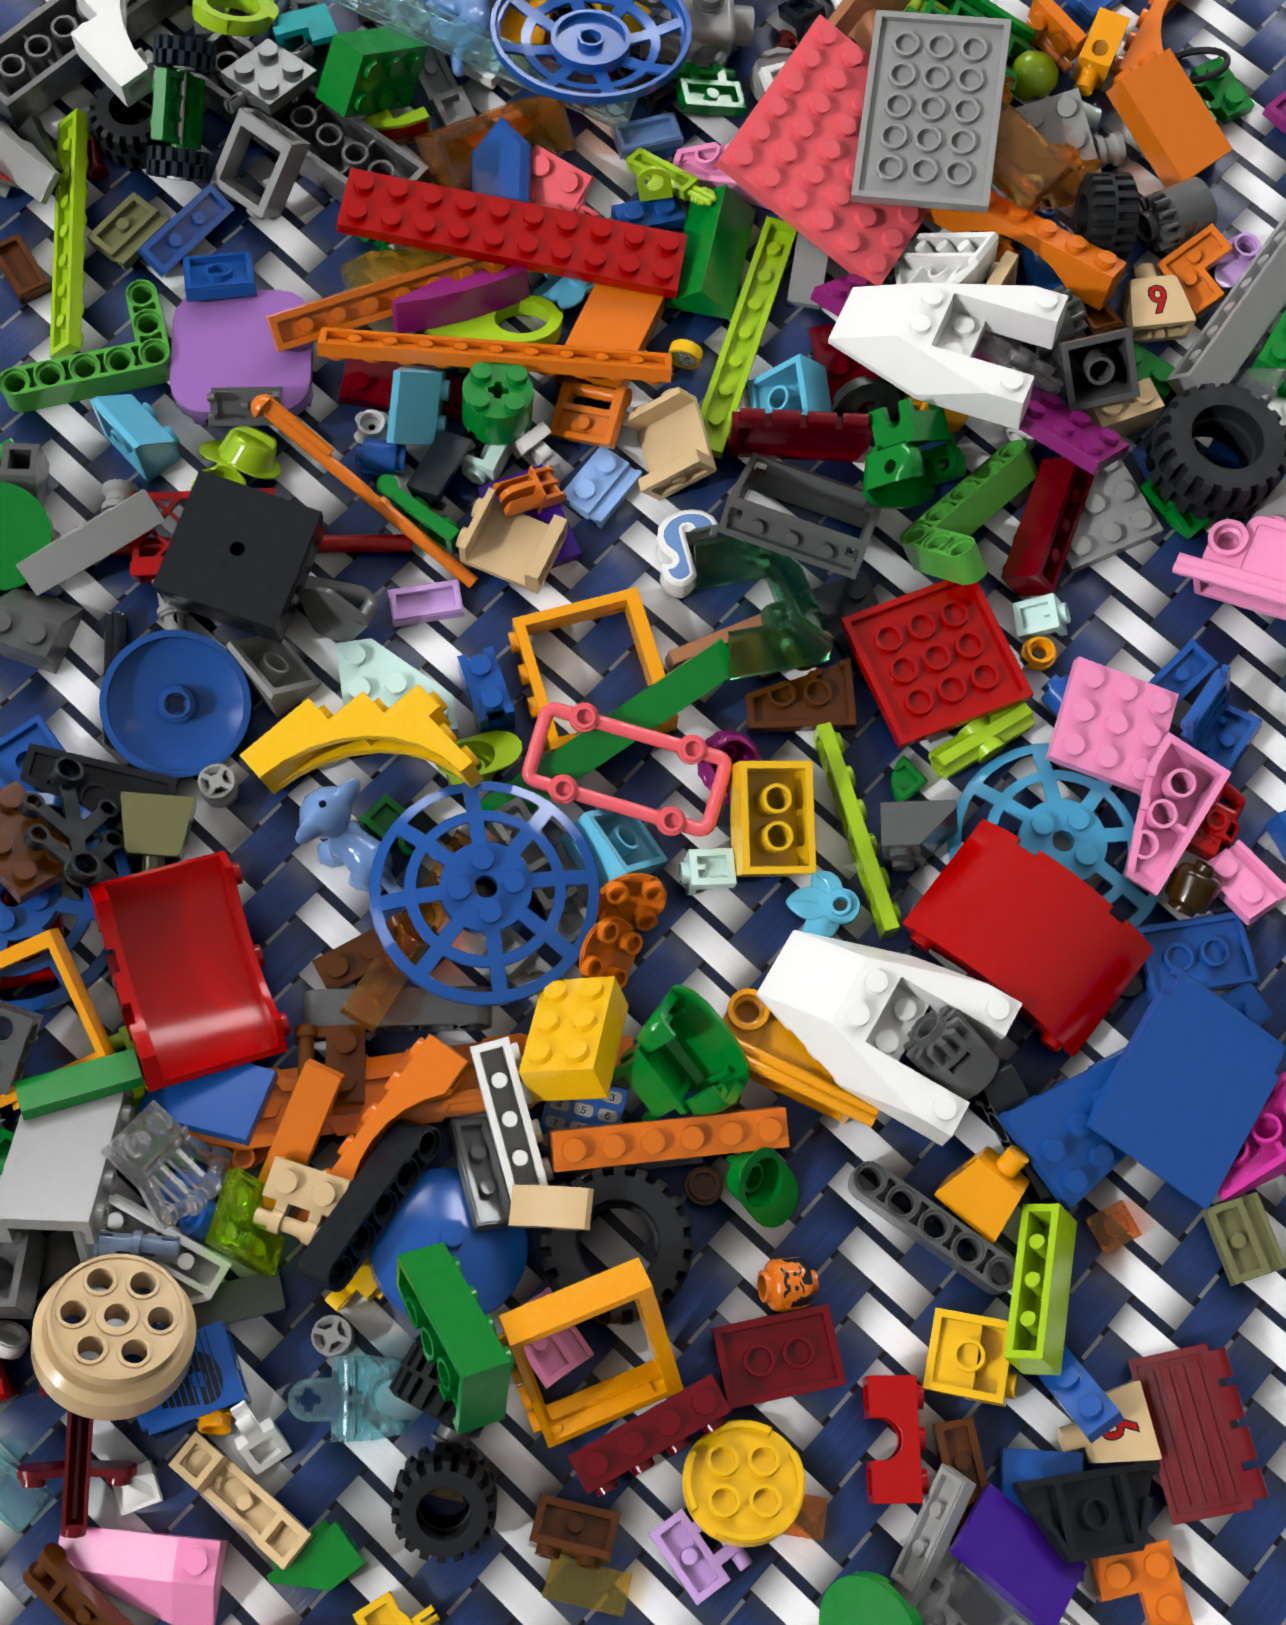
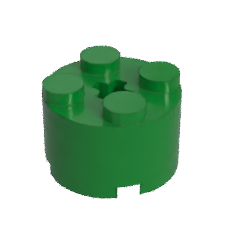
[462,362,534,445]

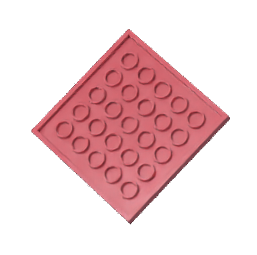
[715,14,930,286]

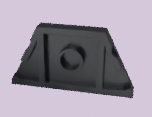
[1012,1460,1159,1564]

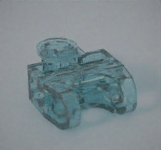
[288,1355,411,1443]

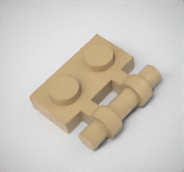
[253,1156,353,1245]

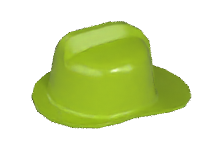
[199,426,282,479]
[435,730,523,786]

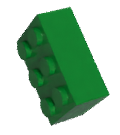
[315,25,428,118]

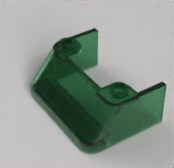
[694,536,833,680]

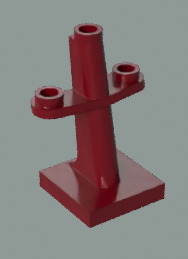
[16,1359,138,1538]

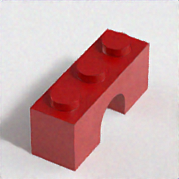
[862,1375,929,1504]

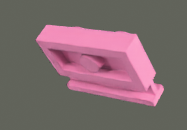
[1206,840,1286,926]
[523,1287,594,1389]

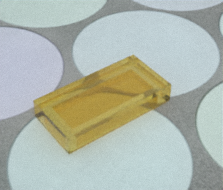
[542,1556,633,1617]

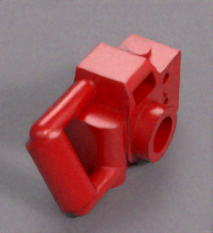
[1185,781,1246,861]

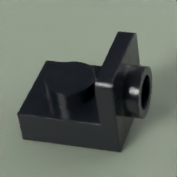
[778,0,826,44]

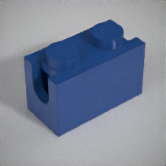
[457,646,516,734]

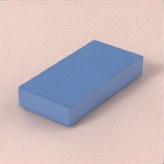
[611,111,684,160]

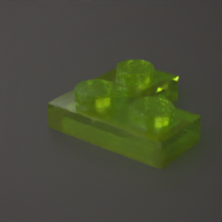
[205,1167,285,1277]

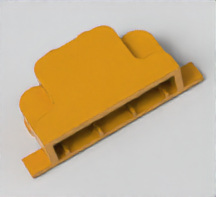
[723,988,879,1127]

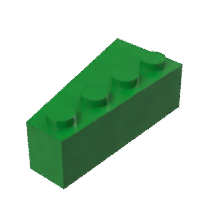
[395,1242,514,1435]

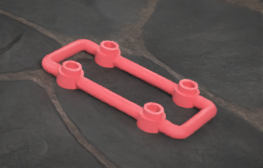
[522,702,732,837]

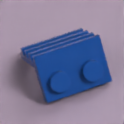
[1180,664,1262,780]

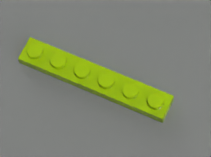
[813,722,902,940]

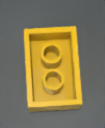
[729,761,816,877]
[518,976,629,1102]

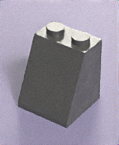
[1051,327,1140,411]

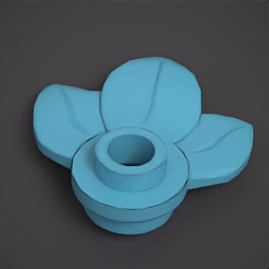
[532,273,595,309]
[786,870,861,938]

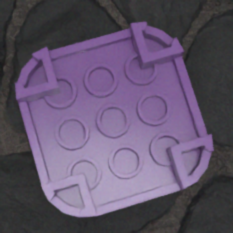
[170,290,314,426]

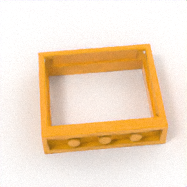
[507,587,679,754]
[0,928,115,1110]
[497,1257,684,1448]

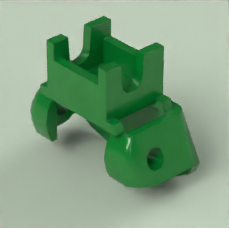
[862,398,966,509]
[612,985,751,1121]

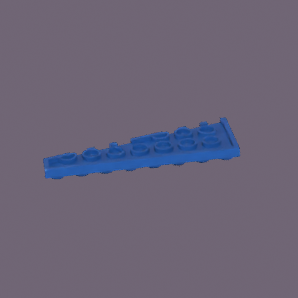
[997,984,1273,1209]

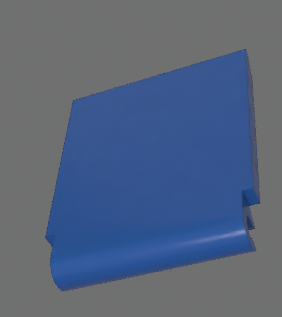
[1087,968,1285,1210]

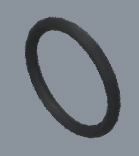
[1174,47,1231,84]

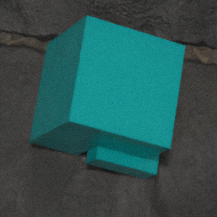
[272,3,338,85]

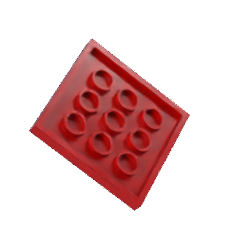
[840,580,1034,750]

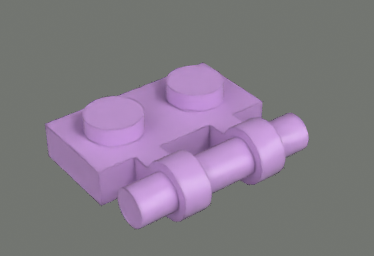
[648,1508,753,1605]

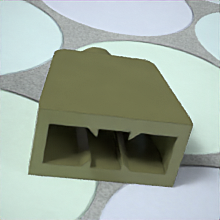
[120,791,197,872]

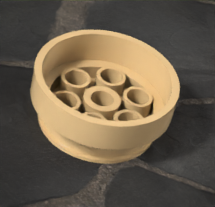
[31,1254,196,1421]

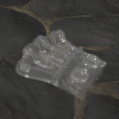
[101,1100,232,1229]

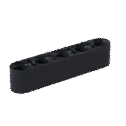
[297,1118,441,1292]

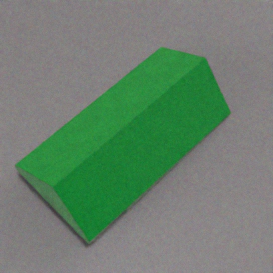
[665,184,756,320]

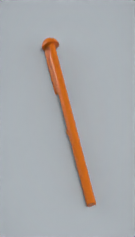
[251,394,478,589]

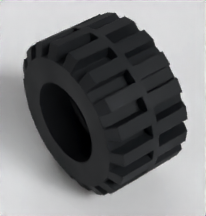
[89,83,171,169]
[1073,172,1139,259]
[389,1342,485,1438]
[391,1442,498,1563]

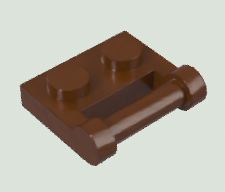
[295,1024,366,1105]

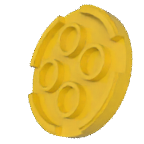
[682,1420,806,1547]

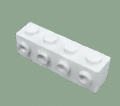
[469,1036,554,1201]

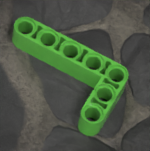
[0,279,171,412]
[899,439,1038,585]

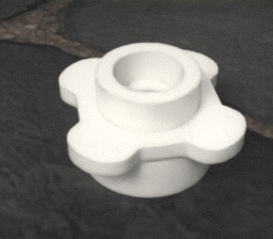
[354,409,389,444]

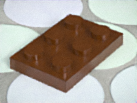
[0,781,69,905]

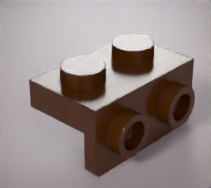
[528,1494,621,1570]

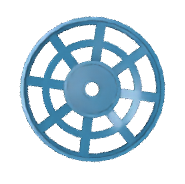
[947,743,1163,927]

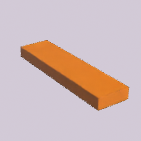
[249,1058,345,1211]

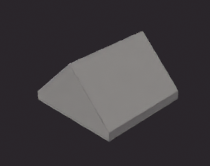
[226,636,322,718]

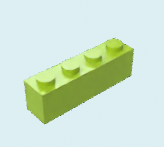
[1004,1203,1077,1376]

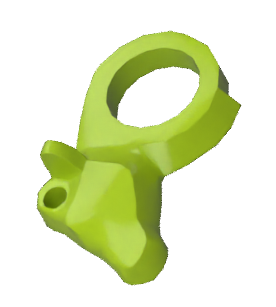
[192,0,279,37]
[423,295,563,373]

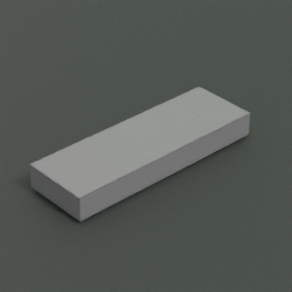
[890,1463,977,1600]

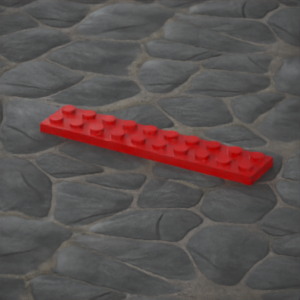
[336,168,687,299]

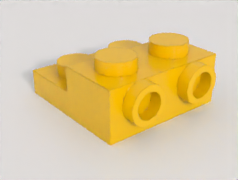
[923,1307,1018,1407]

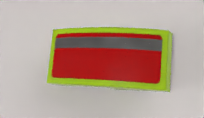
[362,106,431,146]

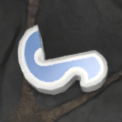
[656,509,719,598]

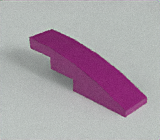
[391,266,529,333]

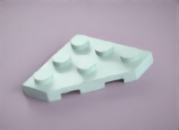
[335,638,458,734]

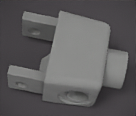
[638,0,755,68]

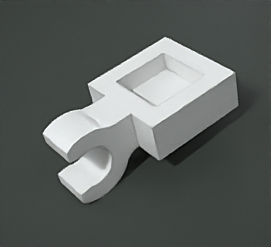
[230,1400,292,1475]

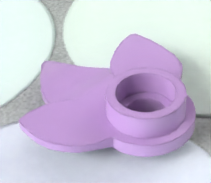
[1213,233,1261,290]

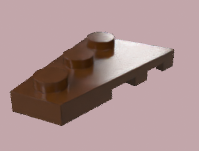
[744,657,857,733]

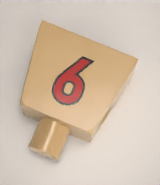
[1122,263,1196,344]
[1057,1380,1162,1463]

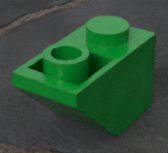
[266,1520,368,1591]

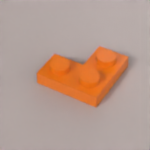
[1156,223,1233,318]
[1087,1539,1194,1625]

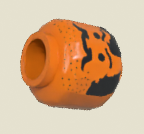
[757,1257,819,1312]

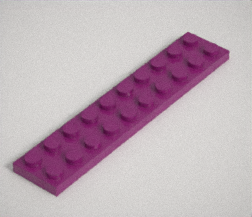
[810,274,1130,475]

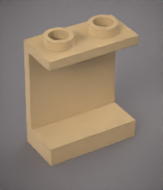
[622,387,717,501]
[456,487,568,594]

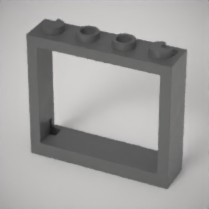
[717,452,882,580]

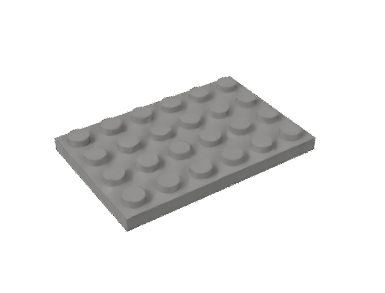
[851,10,1012,213]

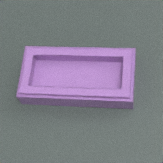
[387,579,464,627]

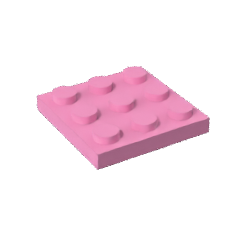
[1045,656,1179,795]

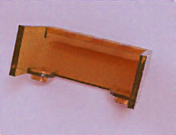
[992,77,1102,212]
[414,95,577,191]

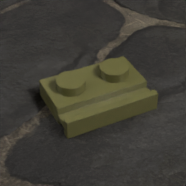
[87,192,170,271]
[1201,1192,1286,1286]

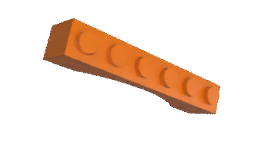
[1110,0,1180,87]
[925,190,1127,311]
[290,1034,473,1246]
[547,1106,790,1172]

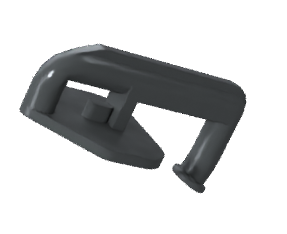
[298,575,378,642]

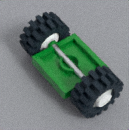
[146,34,217,183]

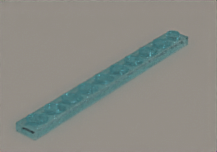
[329,0,637,132]

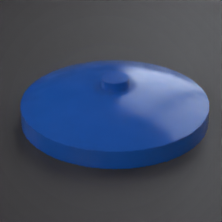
[99,629,251,778]
[368,1168,528,1316]

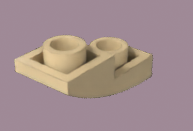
[508,1185,594,1230]

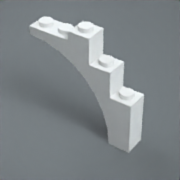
[70,0,153,108]

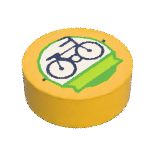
[668,339,703,370]

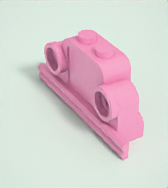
[1172,516,1286,621]

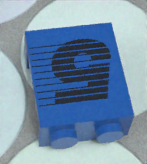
[127,1320,252,1439]

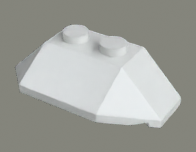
[893,232,999,284]
[73,1193,232,1305]

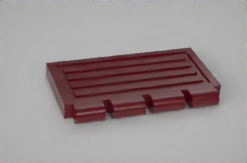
[727,408,873,463]
[1128,1343,1269,1525]

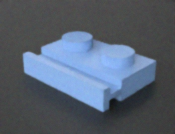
[562,447,642,528]

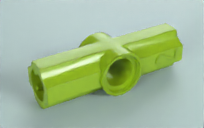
[928,702,1036,781]

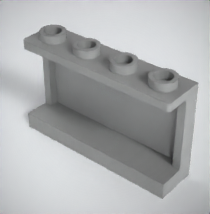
[0,1091,135,1245]

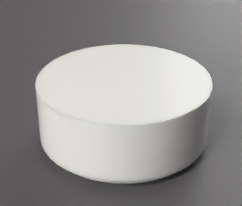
[0,1320,30,1360]

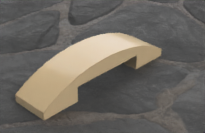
[168,1431,313,1571]

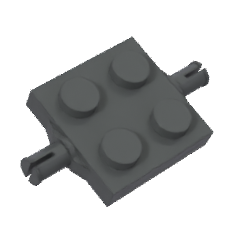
[220,38,318,115]

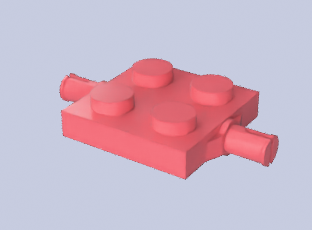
[530,144,601,217]

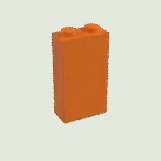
[1105,48,1233,188]
[555,283,666,404]

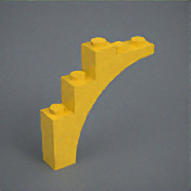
[240,684,484,794]

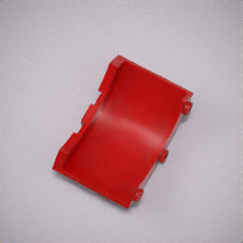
[902,819,1154,1057]
[88,850,291,1092]

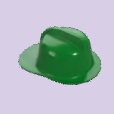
[726,1147,799,1228]

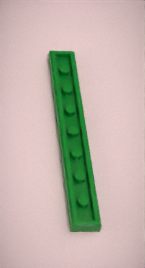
[480,639,742,835]

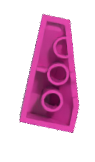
[1217,1071,1286,1202]

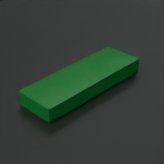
[14,1048,144,1120]

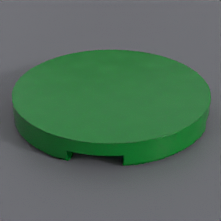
[0,482,55,590]
[819,1571,924,1625]

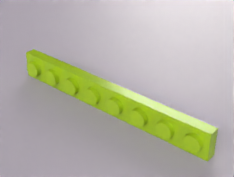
[49,108,90,359]
[700,216,798,459]

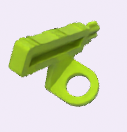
[626,148,717,206]

